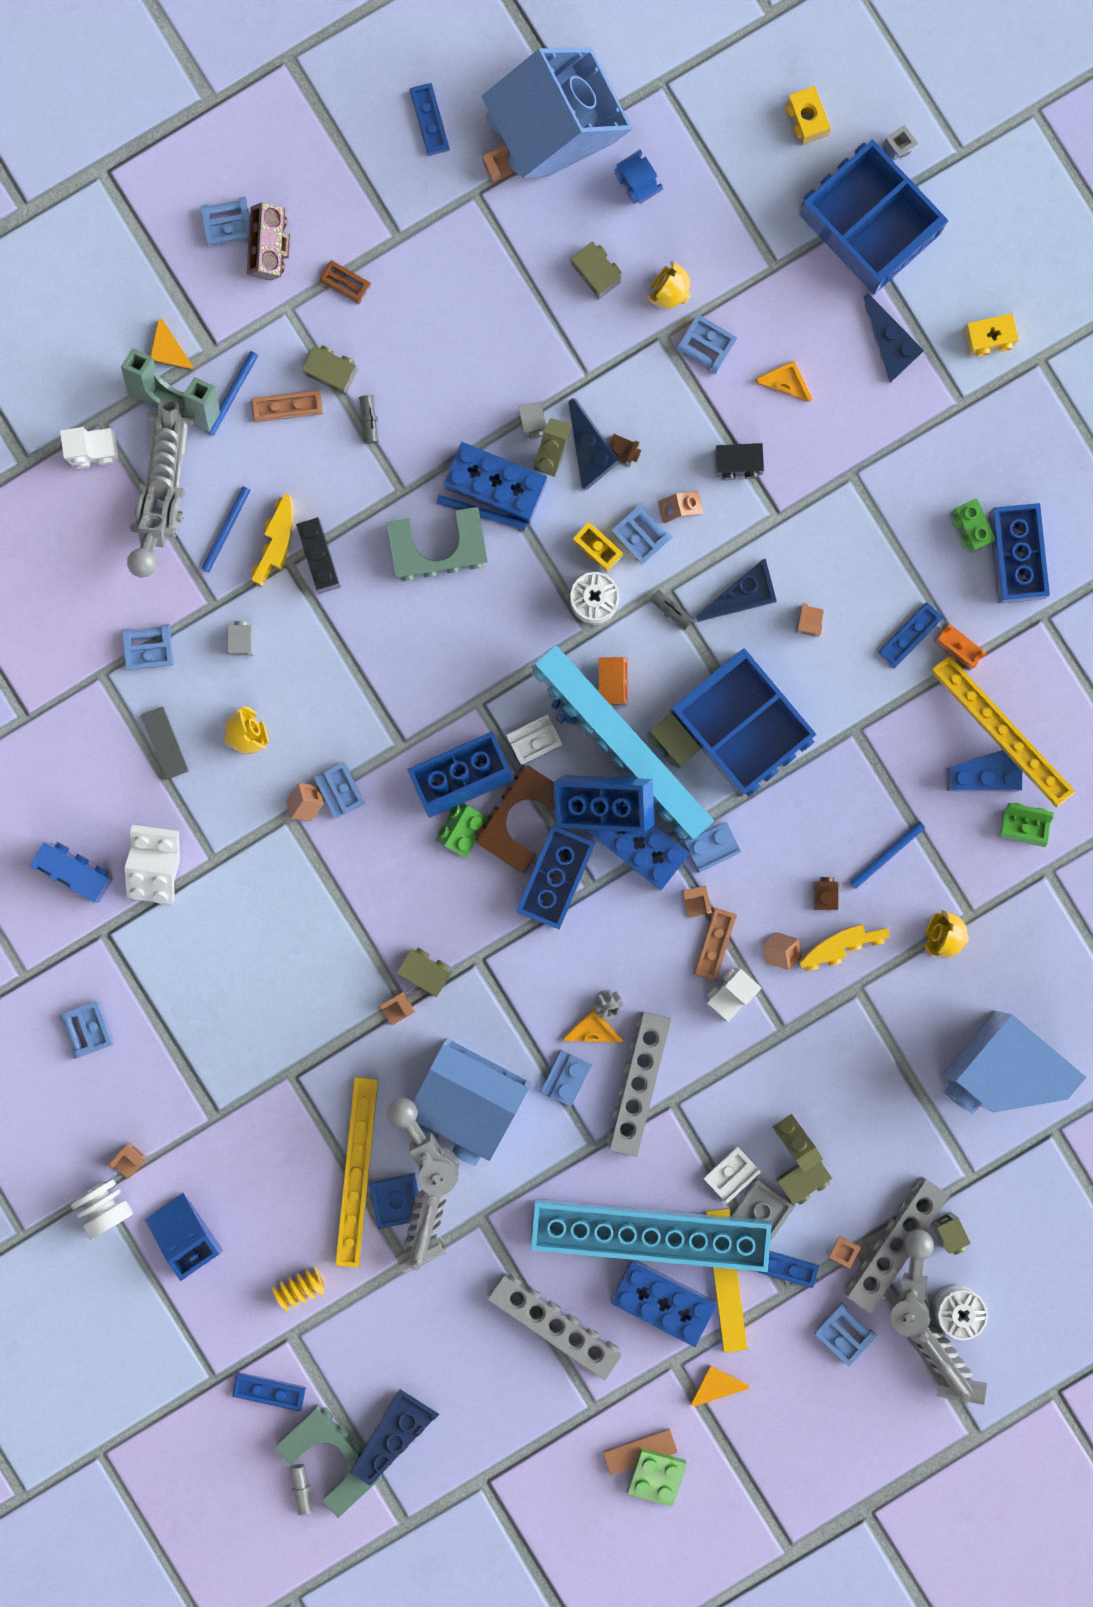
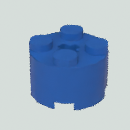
[614,149,664,204]

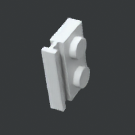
[506,714,563,766]
[703,1146,761,1204]

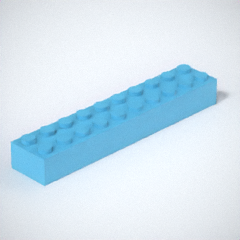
[530,645,714,840]
[531,1199,772,1272]

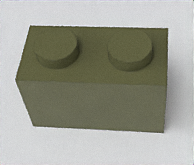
[571,241,622,299]
[302,345,358,395]
[533,418,572,477]
[649,713,701,768]
[397,947,452,997]
[773,1114,823,1172]
[776,1161,832,1205]
[931,1212,971,1255]

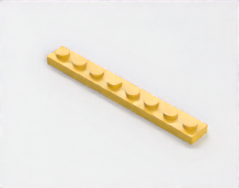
[931,656,1075,808]
[335,1077,379,1268]

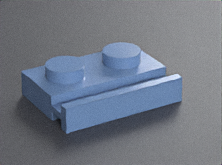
[314,762,366,819]
[684,822,741,873]
[541,1049,592,1107]

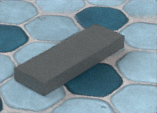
[141,706,189,780]

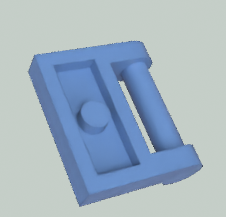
[200,197,250,247]
[676,314,737,374]
[611,503,673,565]
[122,624,174,671]
[58,1001,114,1059]
[814,1302,877,1366]

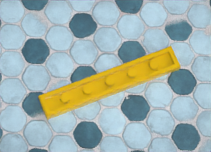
[706,1208,748,1353]

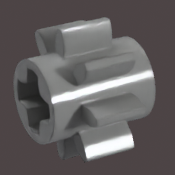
[593,989,623,1018]

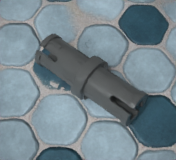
[359,395,379,444]
[649,589,694,630]

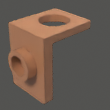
[658,491,704,523]

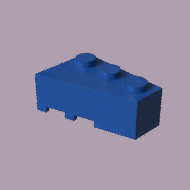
[947,750,1022,792]
[29,842,113,903]

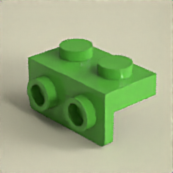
[951,499,996,554]
[436,803,489,858]
[1000,803,1054,847]

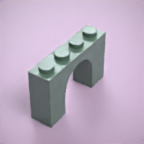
[121,348,220,432]
[386,507,488,581]
[274,1404,382,1518]

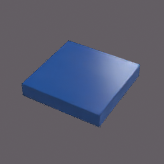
[369,1173,419,1229]

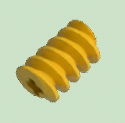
[272,1265,324,1311]

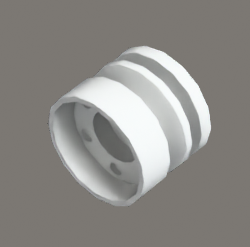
[570,572,619,625]
[70,1179,134,1240]
[932,1284,988,1341]

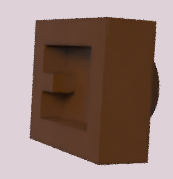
[609,434,642,467]
[814,877,840,910]

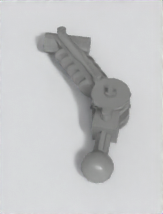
[127,399,194,578]
[387,1097,459,1274]
[890,1229,987,1405]

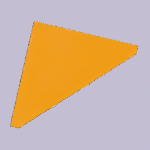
[151,318,193,370]
[755,361,812,402]
[562,1009,623,1043]
[691,1365,749,1407]

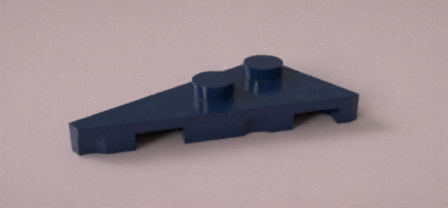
[863,293,924,383]
[568,398,620,490]
[696,558,777,622]

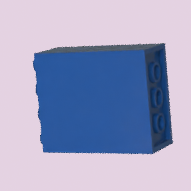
[799,139,949,295]
[669,648,817,797]

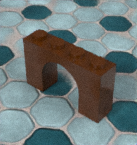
[475,765,555,874]

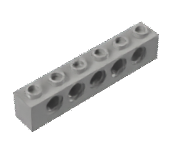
[606,1012,671,1157]
[845,1177,950,1313]
[488,1273,621,1380]

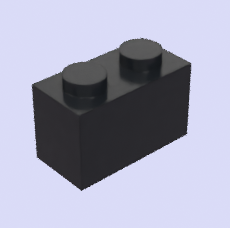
[715,443,764,480]

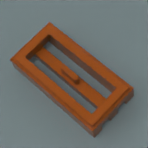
[319,260,371,304]

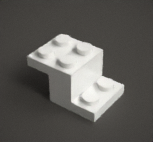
[125,825,180,905]

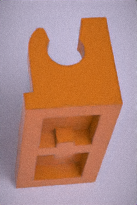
[934,623,986,670]
[599,657,628,705]

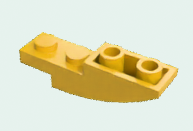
[251,493,294,587]
[798,924,890,971]

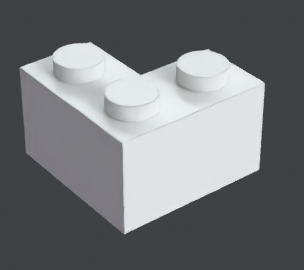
[60,427,119,469]
[706,968,761,1022]

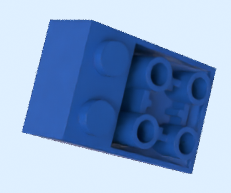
[145,1192,223,1282]

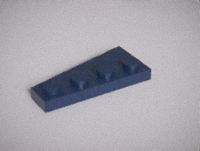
[349,1389,440,1486]

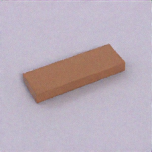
[251,390,323,423]
[693,907,737,981]
[603,1428,678,1475]

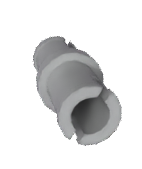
[289,1464,313,1515]

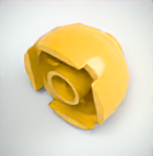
[647,261,691,309]
[224,706,269,754]
[924,910,968,958]

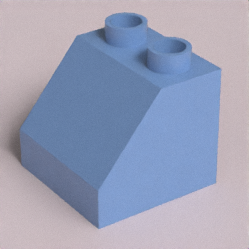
[481,48,632,178]
[941,1011,1087,1114]
[413,1039,530,1166]

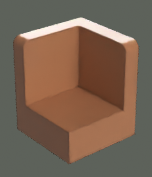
[482,145,515,183]
[796,603,824,637]
[287,783,324,821]
[682,886,712,918]
[762,932,802,970]
[379,992,416,1025]
[108,1142,148,1179]
[827,1236,861,1268]

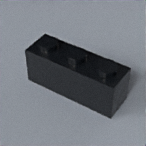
[296,517,341,594]

